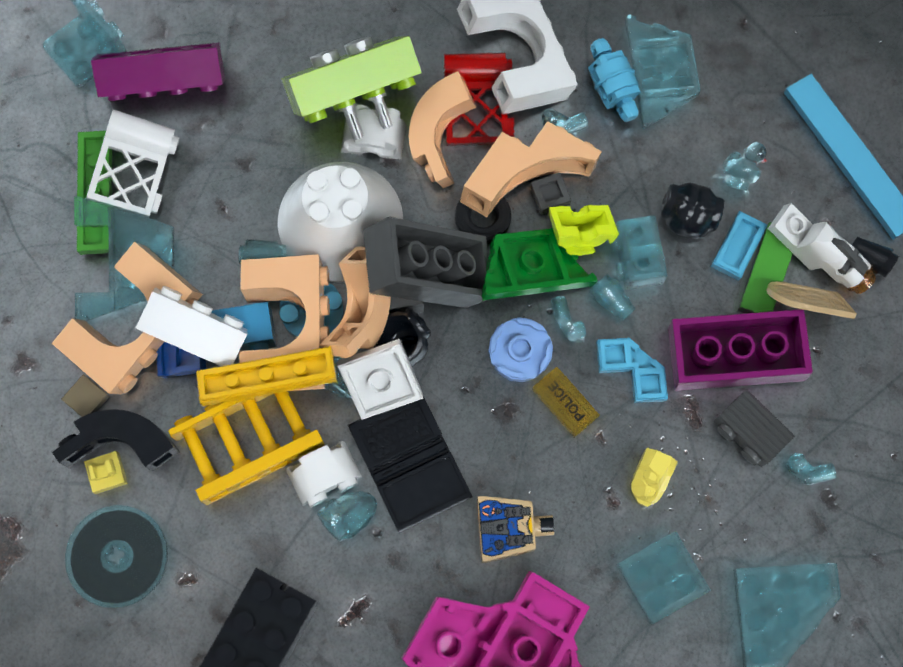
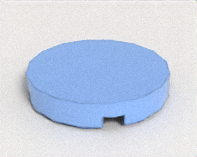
[488,317,553,382]

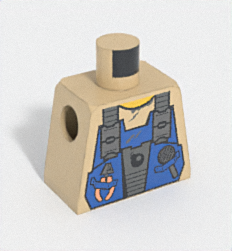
[477,496,554,564]

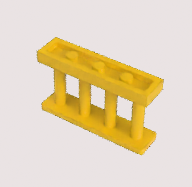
[168,391,326,506]

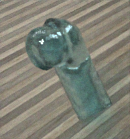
[787,453,836,485]

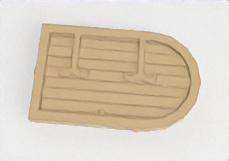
[766,281,857,319]

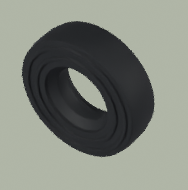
[455,197,512,245]

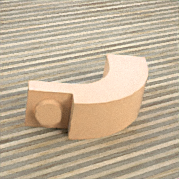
[409,71,476,189]
[320,247,391,358]

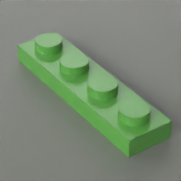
[77,131,112,255]

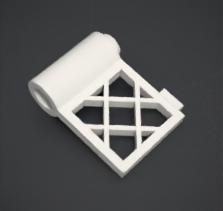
[86,110,179,218]

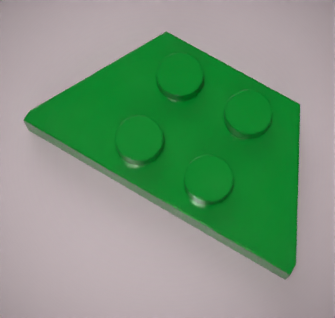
[481,228,598,301]

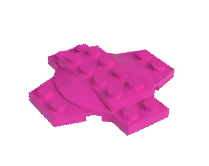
[401,571,590,667]

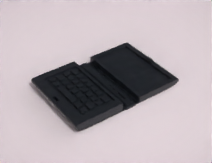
[348,396,472,533]

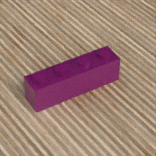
[91,42,225,101]

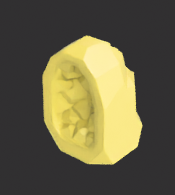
[631,448,678,507]

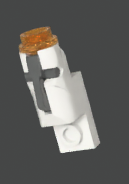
[768,203,876,294]

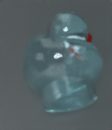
[722,142,767,191]

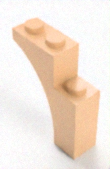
[460,121,602,217]

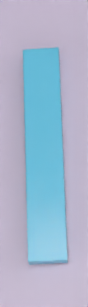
[784,74,903,240]

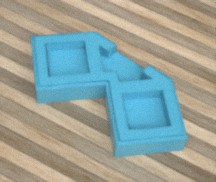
[596,338,668,403]

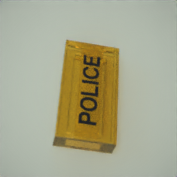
[532,367,600,438]

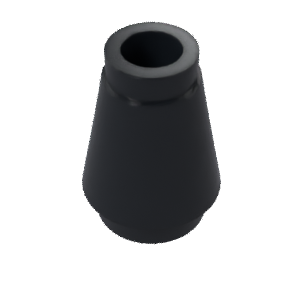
[852,237,900,278]

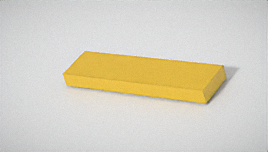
[196,346,337,407]

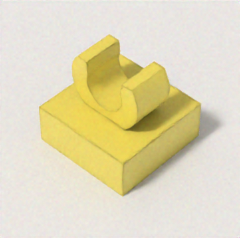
[84,451,128,494]

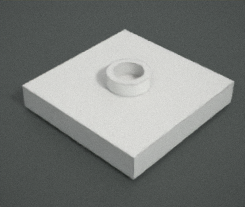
[337,339,423,420]

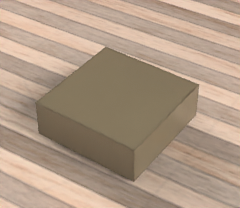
[61,375,110,417]

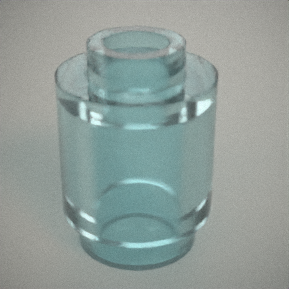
[238,239,287,264]

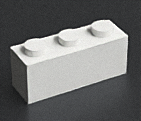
[136,286,247,366]

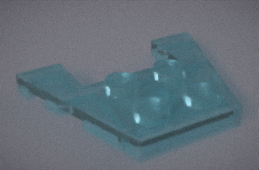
[74,196,174,321]

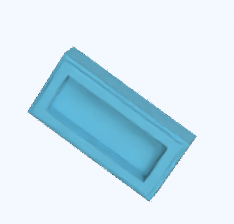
[710,211,768,281]

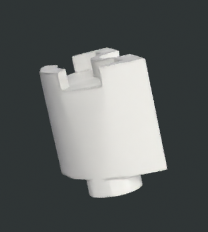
[341,104,406,160]
[286,441,362,507]

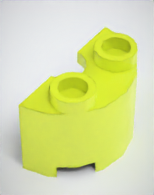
[548,205,619,256]

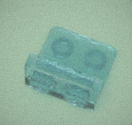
[42,0,126,87]

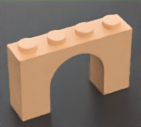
[51,242,203,395]
[239,254,330,392]

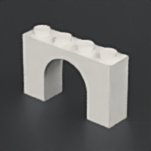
[457,0,578,114]

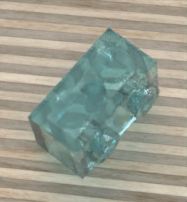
[611,215,668,290]

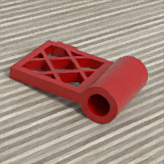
[444,53,514,146]

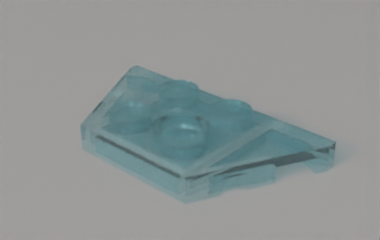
[625,15,701,128]

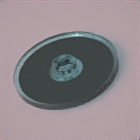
[65,505,168,608]

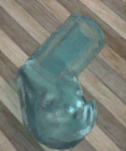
[541,108,589,134]
[551,296,586,341]

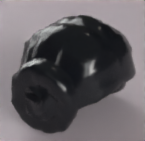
[661,182,725,239]
[374,308,431,367]

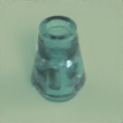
[589,273,636,321]

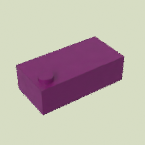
[668,309,813,391]

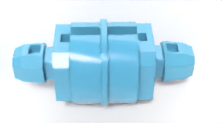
[588,38,641,122]

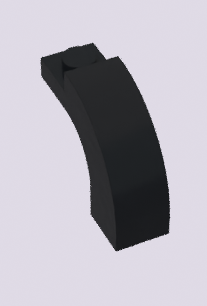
[52,409,180,471]

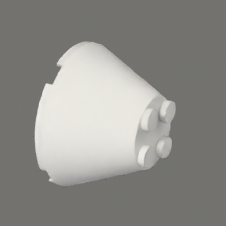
[278,162,403,283]

